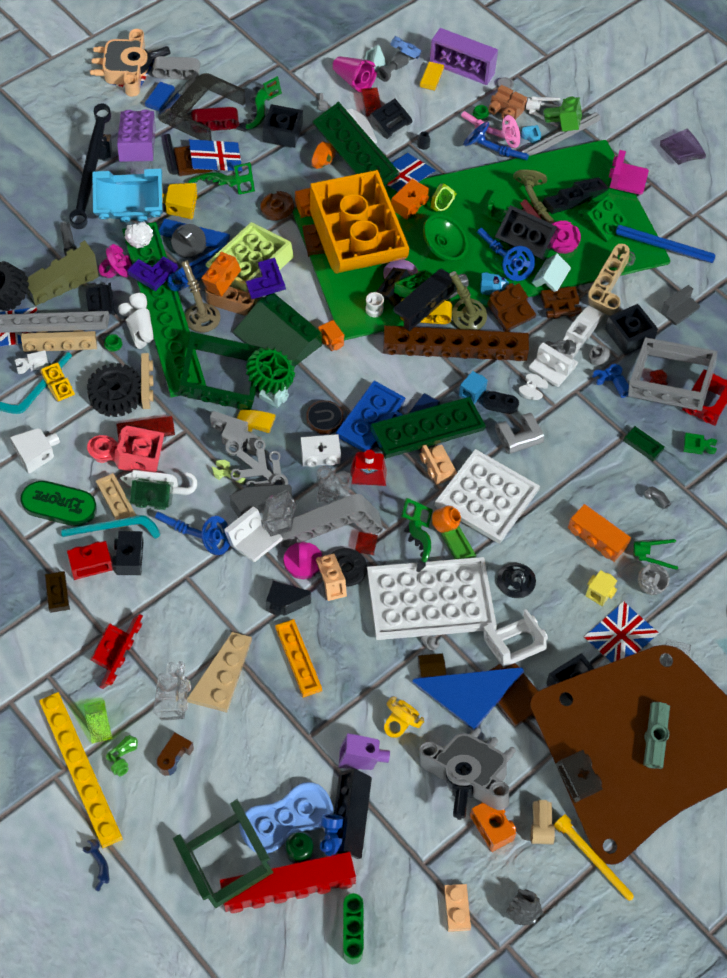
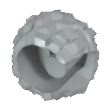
[637,563,670,595]

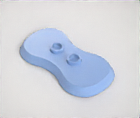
[239,782,333,853]

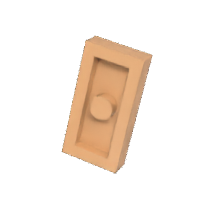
[444,884,471,932]

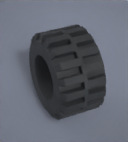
[0,261,29,311]

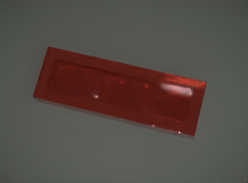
[116,416,175,439]

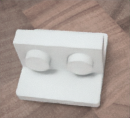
[529,343,578,387]

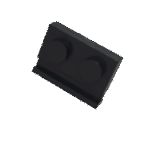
[85,282,115,315]

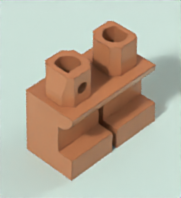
[489,85,528,122]

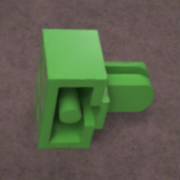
[543,96,582,132]

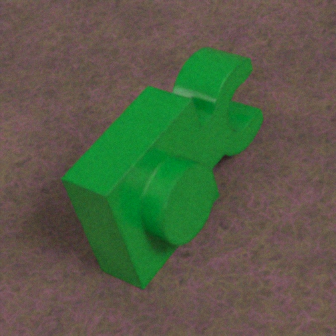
[683,433,717,455]

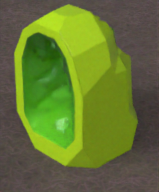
[431,183,456,212]

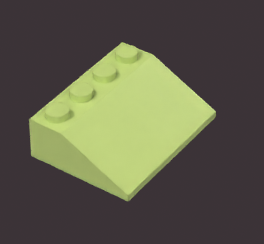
[206,222,294,292]

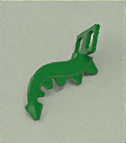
[188,162,255,195]

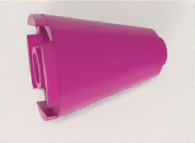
[333,56,377,93]

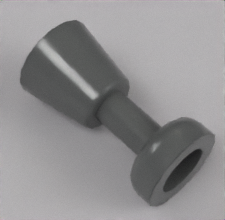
[376,51,409,82]

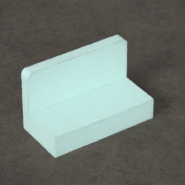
[532,254,571,292]

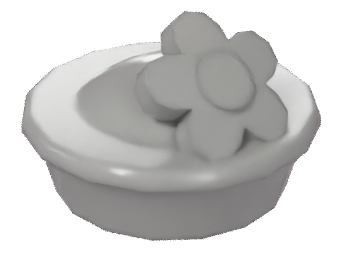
[589,345,610,365]

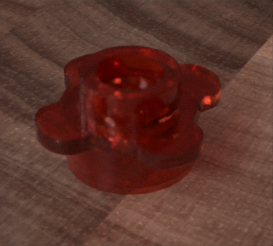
[649,370,668,386]

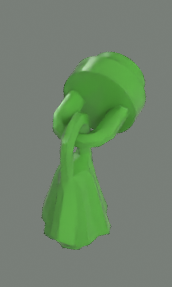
[106,735,138,777]

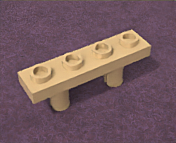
[21,330,97,352]

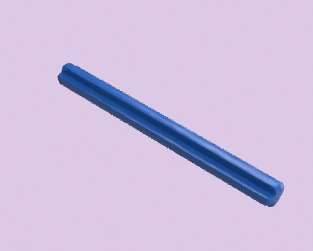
[616,225,716,263]

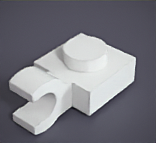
[15,351,49,374]

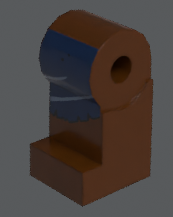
[157,732,194,776]

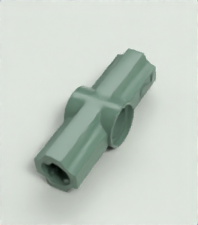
[643,702,670,769]

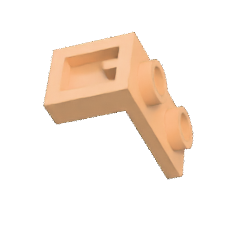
[316,554,347,601]

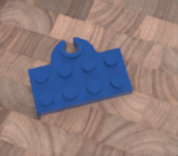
[336,380,406,452]

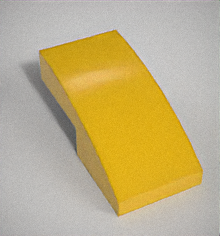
[237,410,276,433]

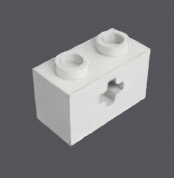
[301,434,341,467]

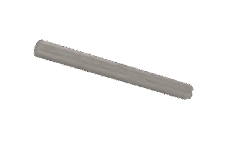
[521,112,600,156]

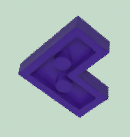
[127,256,178,291]
[246,258,286,300]

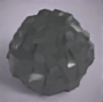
[506,889,543,926]

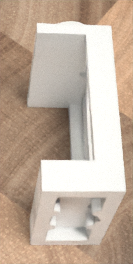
[484,609,548,668]

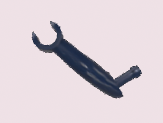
[83,839,110,891]

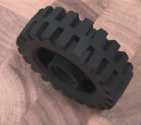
[87,363,141,417]

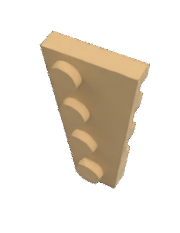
[187,632,252,713]

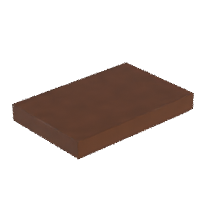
[489,663,538,728]

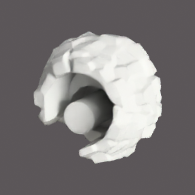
[125,222,153,248]

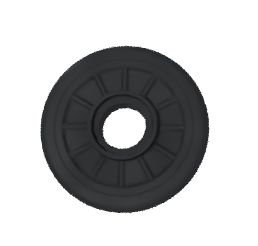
[331,548,367,587]

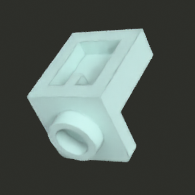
[259,387,289,408]

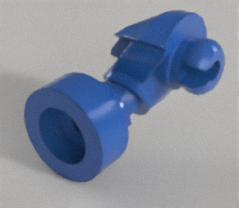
[320,814,343,856]

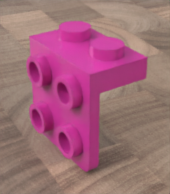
[609,150,649,195]

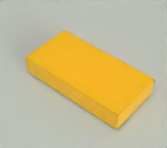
[420,61,444,91]

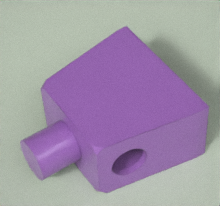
[338,733,390,770]

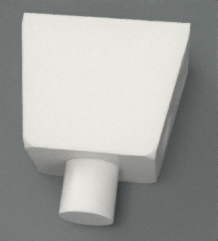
[10,428,60,474]

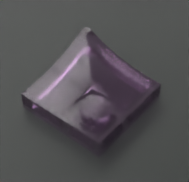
[660,128,706,165]

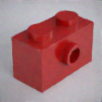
[67,541,113,580]

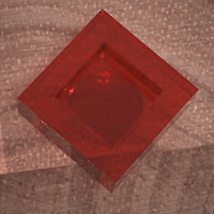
[355,532,378,555]

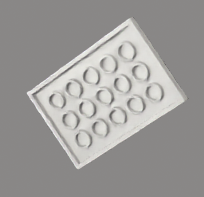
[367,557,497,640]

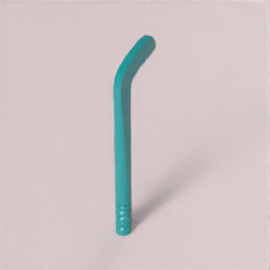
[0,352,72,414]
[61,515,161,539]

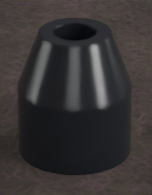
[417,131,431,150]

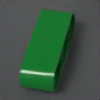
[343,893,364,965]

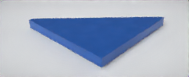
[412,668,524,730]

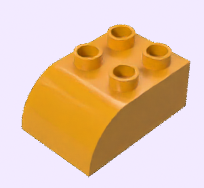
[310,170,409,273]

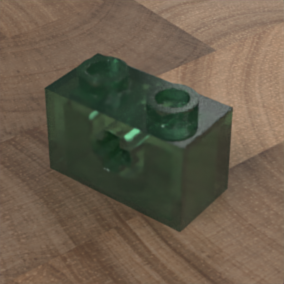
[130,478,174,510]

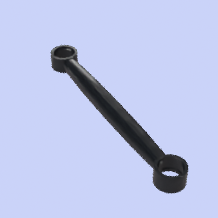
[69,103,111,229]

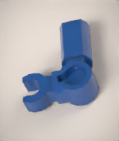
[592,364,629,398]

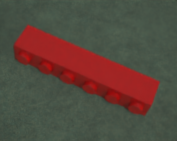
[220,852,356,913]

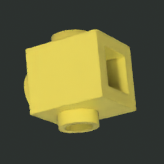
[586,570,617,606]

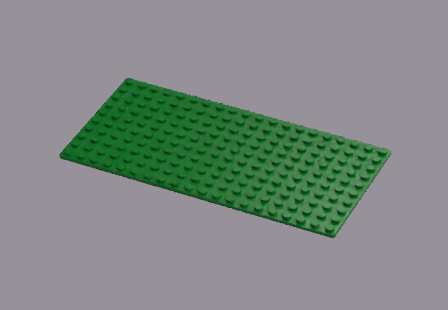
[292,140,671,341]

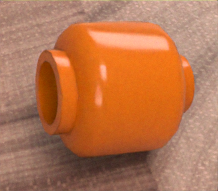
[432,505,461,533]

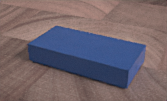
[145,82,175,112]

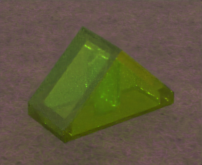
[84,700,113,744]

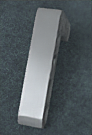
[277,494,383,547]

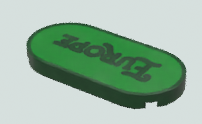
[20,481,97,527]

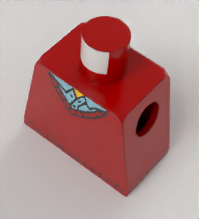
[350,450,387,486]

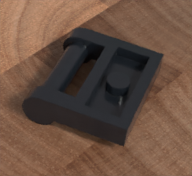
[369,98,413,139]

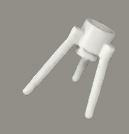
[526,96,561,127]

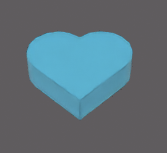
[521,125,541,144]

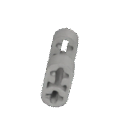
[495,413,544,454]

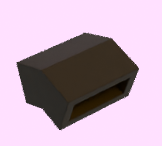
[418,653,446,678]

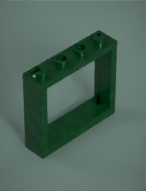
[178,331,263,410]

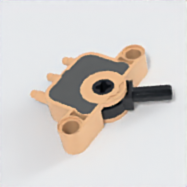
[90,29,171,97]

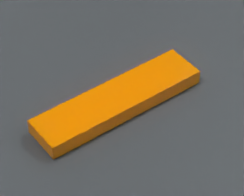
[275,619,322,698]

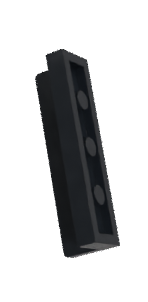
[393,268,457,331]
[332,768,372,859]

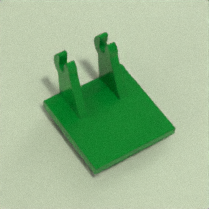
[481,190,523,222]
[578,195,628,242]

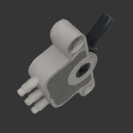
[419,728,516,820]

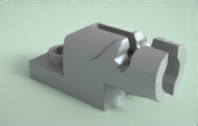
[210,411,262,456]

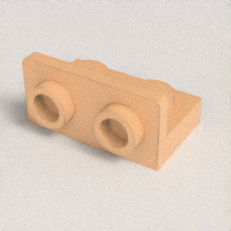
[420,444,457,485]

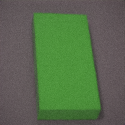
[441,526,476,559]

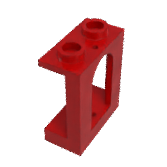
[682,369,727,426]

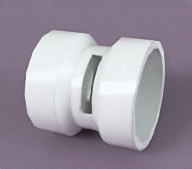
[365,292,384,317]

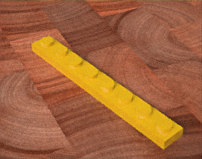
[39,692,123,849]

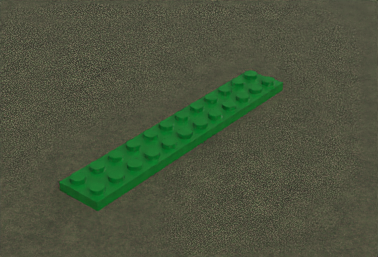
[122,222,206,398]

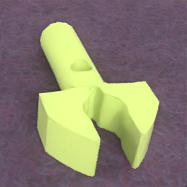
[212,460,246,484]

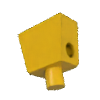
[163,183,198,219]

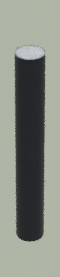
[164,134,178,175]

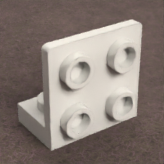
[224,507,283,562]

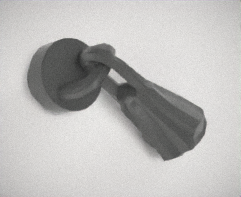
[545,340,576,355]

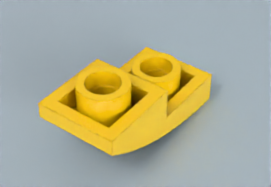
[40,362,75,402]

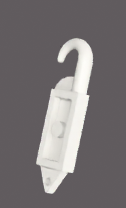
[120,470,197,495]

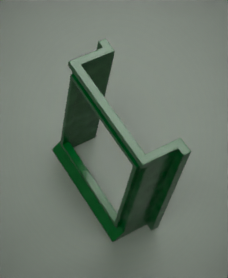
[173,799,274,909]

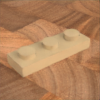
[141,353,154,409]
[96,473,137,529]

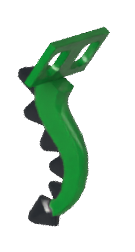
[236,76,282,132]
[401,498,433,572]

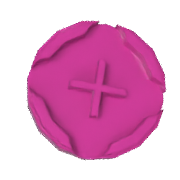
[99,244,132,278]
[284,542,322,580]

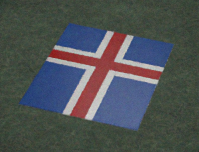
[189,139,243,172]
[387,153,436,192]

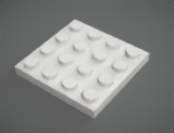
[434,449,540,544]

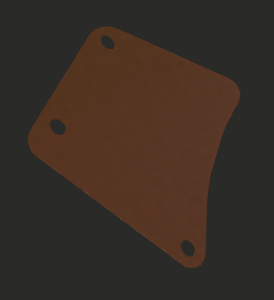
[531,645,727,865]

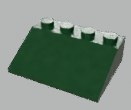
[233,293,322,366]

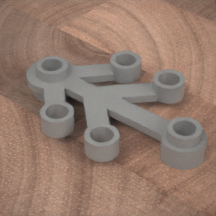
[225,439,288,487]

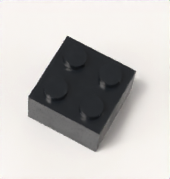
[263,104,303,148]
[605,304,658,355]

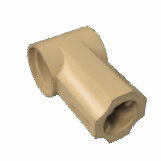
[531,800,555,845]

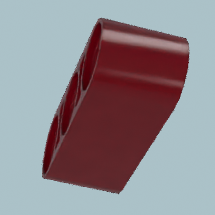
[190,107,239,132]

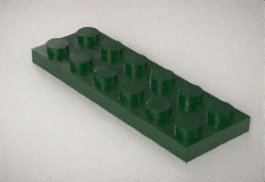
[312,101,400,186]
[370,397,486,459]

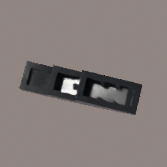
[542,177,609,214]

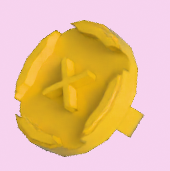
[384,696,424,738]

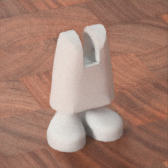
[118,293,154,349]

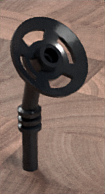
[497,563,536,598]

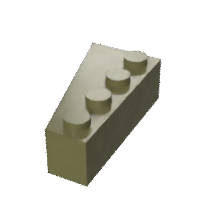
[27,240,99,306]

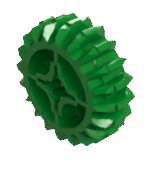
[245,346,295,395]

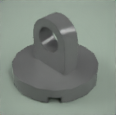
[171,224,206,259]

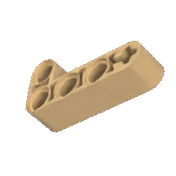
[588,244,630,316]

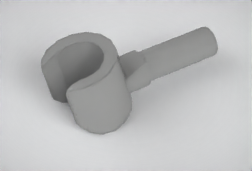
[318,93,328,111]

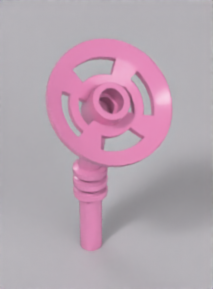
[461,111,520,148]

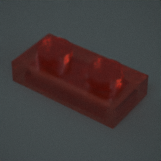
[361,87,381,117]

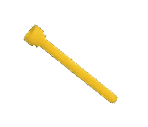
[554,814,634,901]

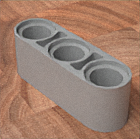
[152,56,200,80]

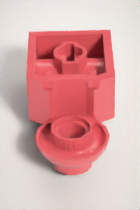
[87,426,164,472]

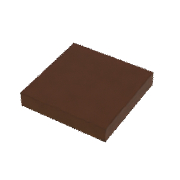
[174,146,213,176]

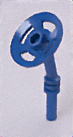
[463,121,529,160]
[477,228,535,281]
[155,511,230,555]

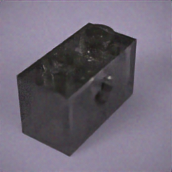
[556,750,603,803]

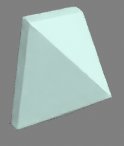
[365,45,387,72]

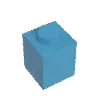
[459,371,488,404]

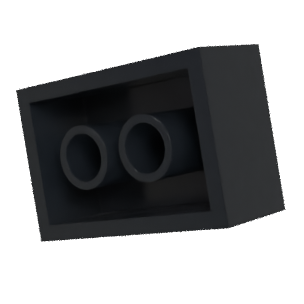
[495,205,560,261]

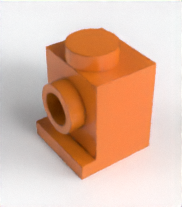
[318,320,344,351]

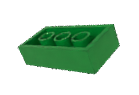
[394,269,433,298]

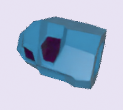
[480,272,509,295]

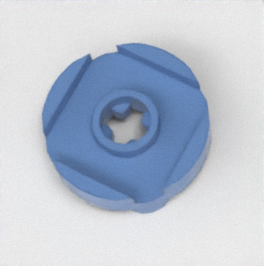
[390,36,422,59]

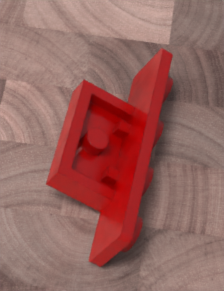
[90,614,143,689]

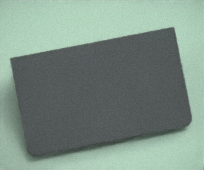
[661,285,700,325]

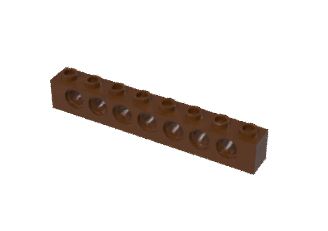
[383,326,529,361]

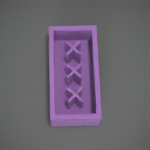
[430,28,498,85]
[117,109,156,162]

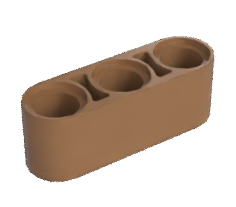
[205,287,255,316]

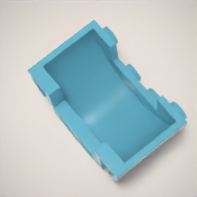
[93,169,163,222]

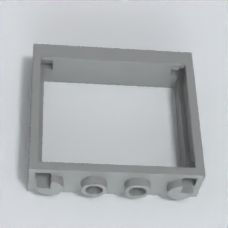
[628,338,718,411]

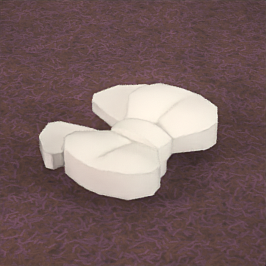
[519,373,548,400]

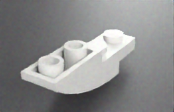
[558,306,605,360]

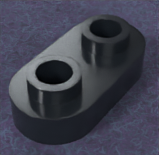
[482,391,519,414]

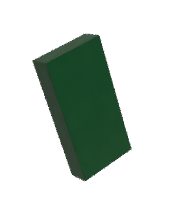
[623,426,665,461]

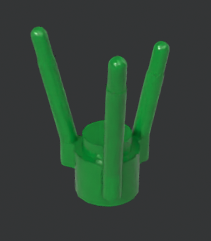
[633,539,678,570]

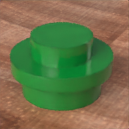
[473,105,489,120]
[104,334,123,352]

